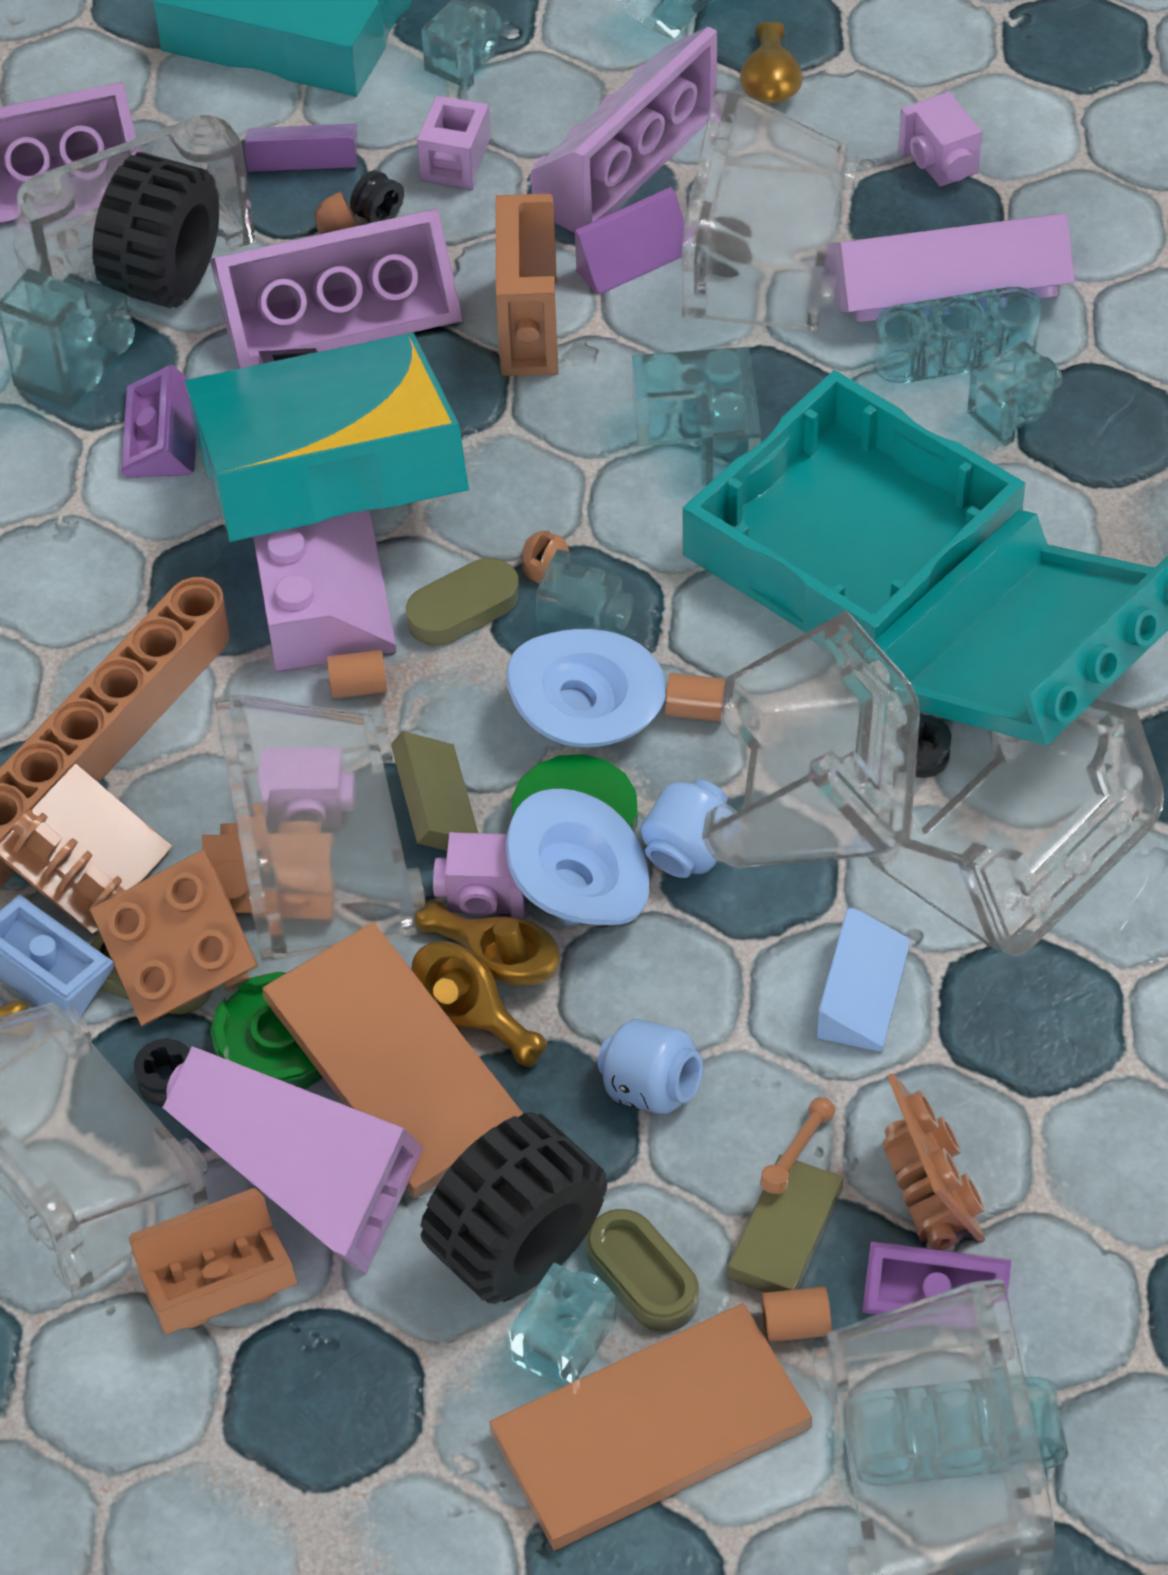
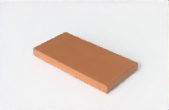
[263,921,523,1199]
[489,1303,812,1551]

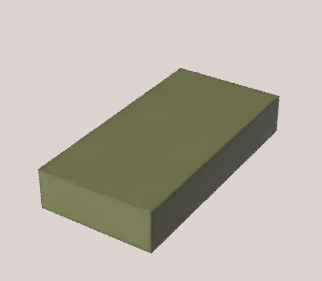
[391,731,479,851]
[728,1154,844,1292]

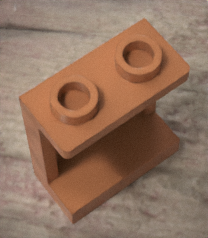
[495,194,559,376]

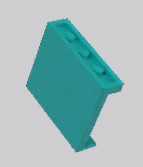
[862,510,1168,746]

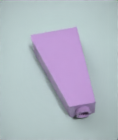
[163,1046,424,1274]

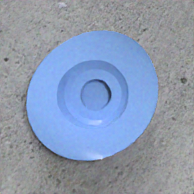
[506,629,666,747]
[506,789,649,925]

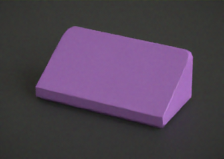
[244,123,357,172]
[575,187,691,294]
[121,364,196,478]
[862,1241,1012,1331]

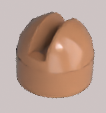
[315,191,359,234]
[521,531,570,584]

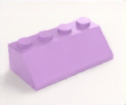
[530,27,717,233]
[0,82,139,223]
[210,208,463,369]
[823,213,1075,322]
[253,510,397,672]

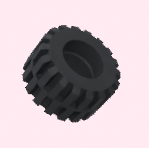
[92,152,219,309]
[420,1112,608,1304]

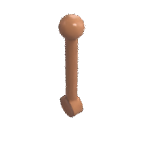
[760,1097,835,1194]

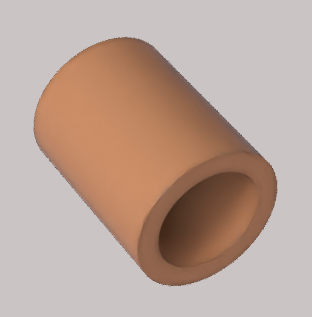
[327,650,387,699]
[665,673,727,722]
[761,1286,831,1343]

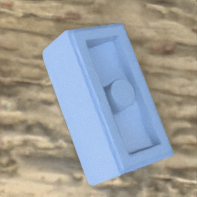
[0,894,114,1029]
[817,907,911,1052]

